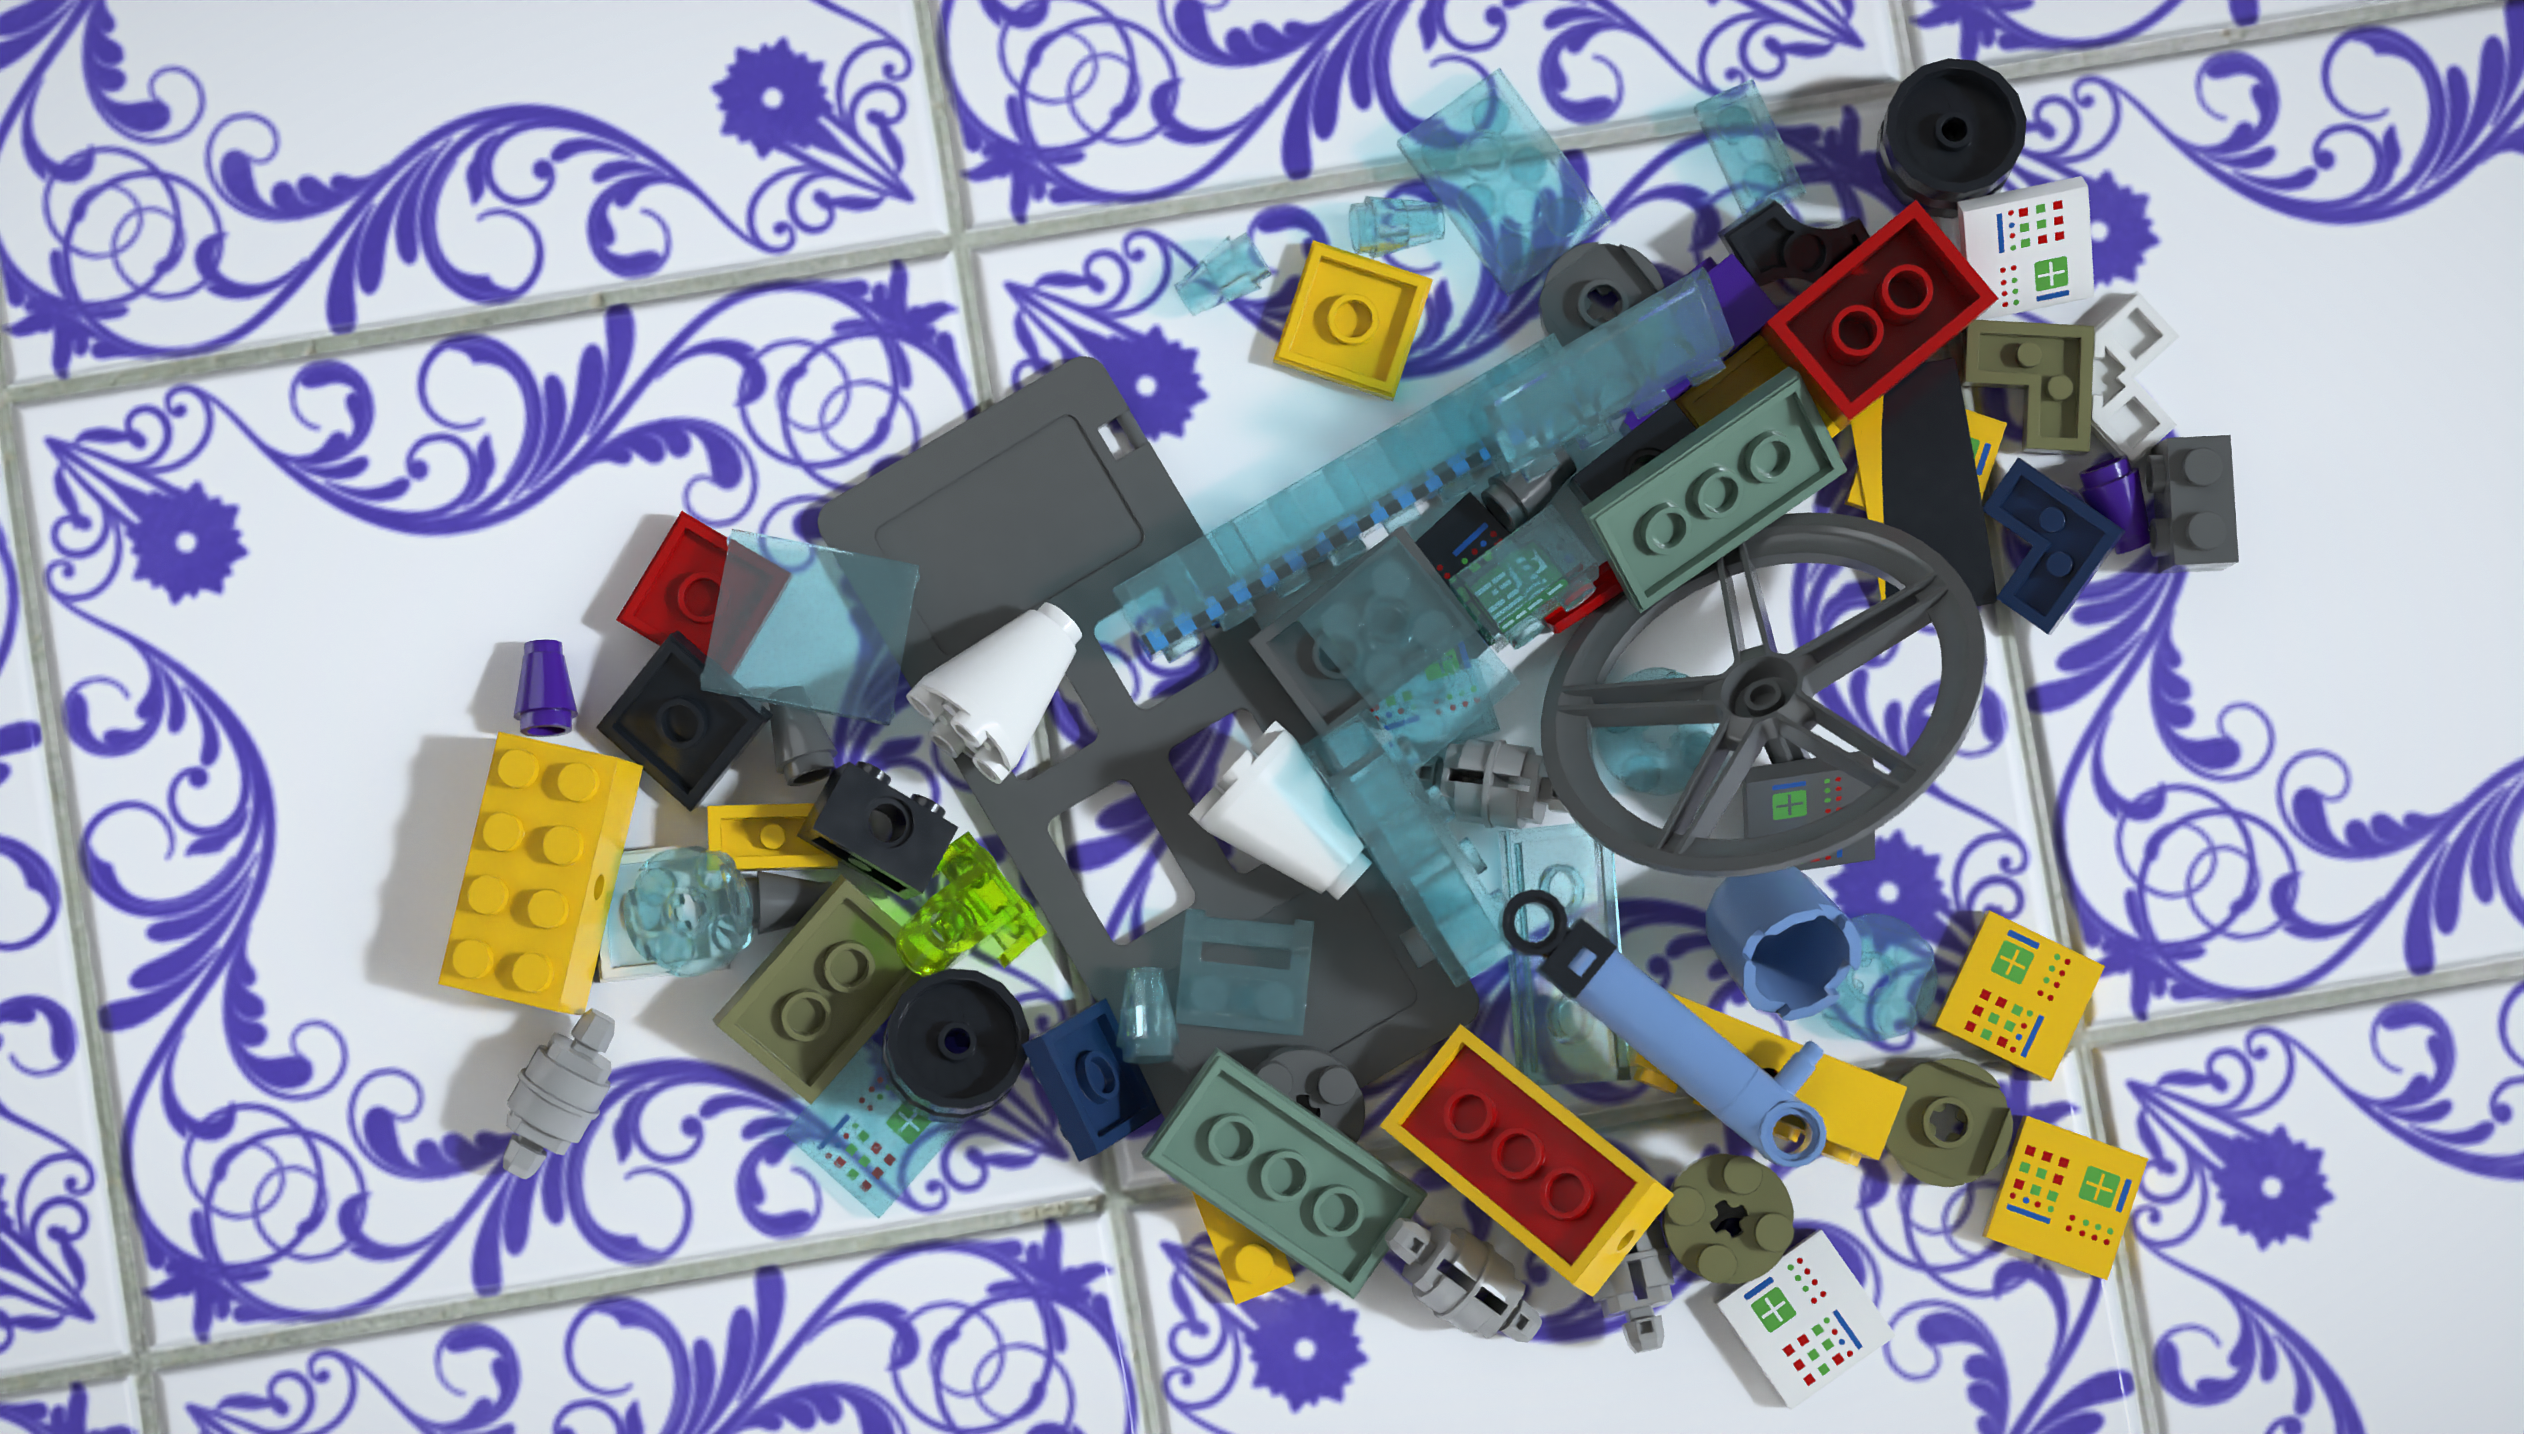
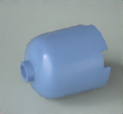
[1706,866,1862,1021]

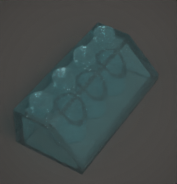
[1468,267,1735,483]

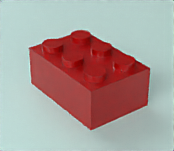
[1759,200,1999,430]

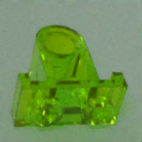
[895,831,1047,976]

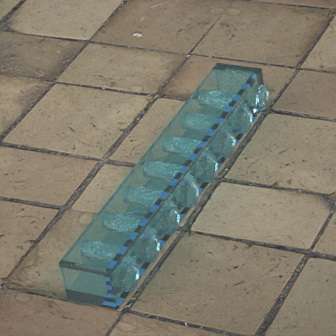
[1112,333,1593,663]

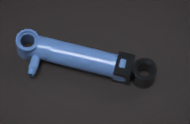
[1497,889,1827,1168]

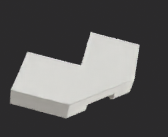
[2091,290,2180,467]

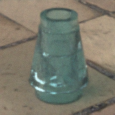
[1349,196,1445,259]
[1174,232,1272,317]
[1116,967,1180,1064]

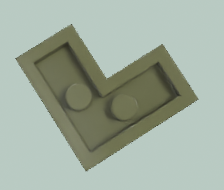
[1961,320,2095,455]

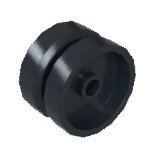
[1876,58,2027,219]
[881,968,1029,1123]

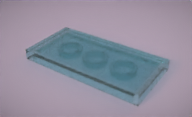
[1498,823,1631,1085]

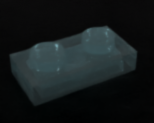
[1693,79,1806,215]

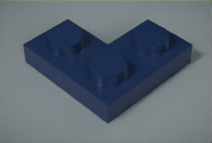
[1983,457,2126,635]

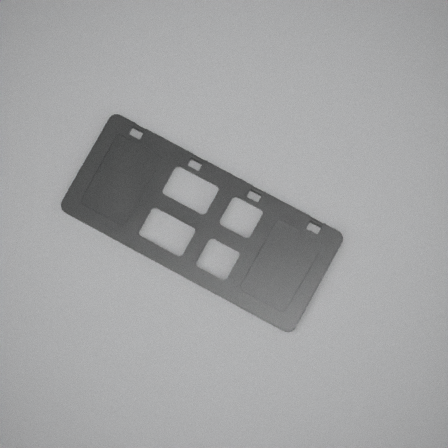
[818,356,1479,1119]

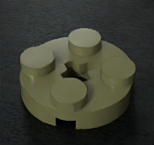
[1884,1058,2013,1187]
[1662,1153,1794,1284]

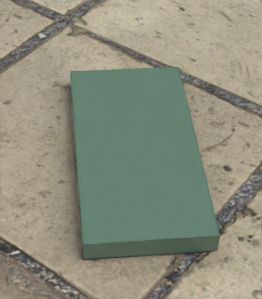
[1580,366,1847,613]
[1142,1047,1428,1300]

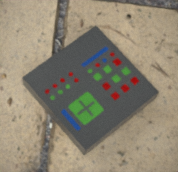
[1742,751,1875,871]

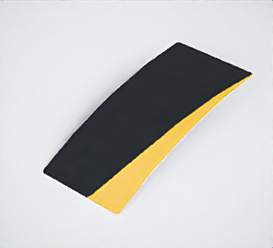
[1851,358,1997,606]

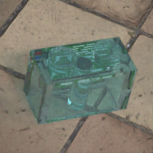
[1449,504,1599,653]

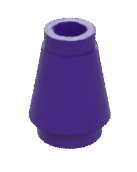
[2078,455,2151,554]
[513,639,578,737]

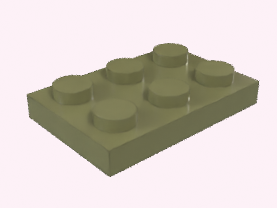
[712,874,939,1104]

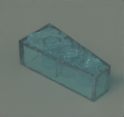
[1301,707,1519,988]

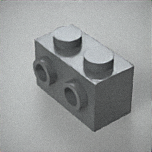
[2145,435,2239,574]

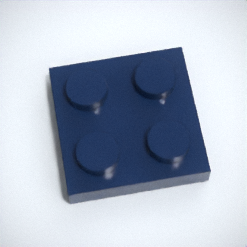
[1022,998,1161,1162]

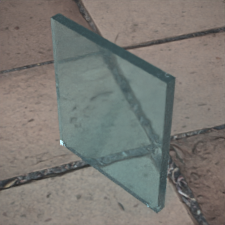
[700,529,920,726]

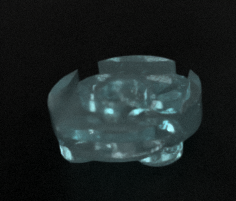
[1595,667,1720,796]
[624,846,754,977]
[1820,913,1938,1042]

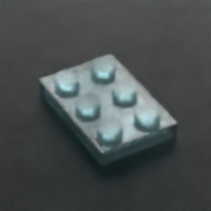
[1396,67,1611,297]
[1297,536,1520,766]

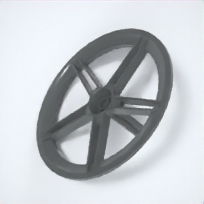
[1541,512,1988,878]

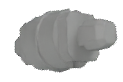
[1405,739,1568,829]
[503,1008,615,1179]
[1384,1218,1542,1343]
[1593,1220,1675,1354]

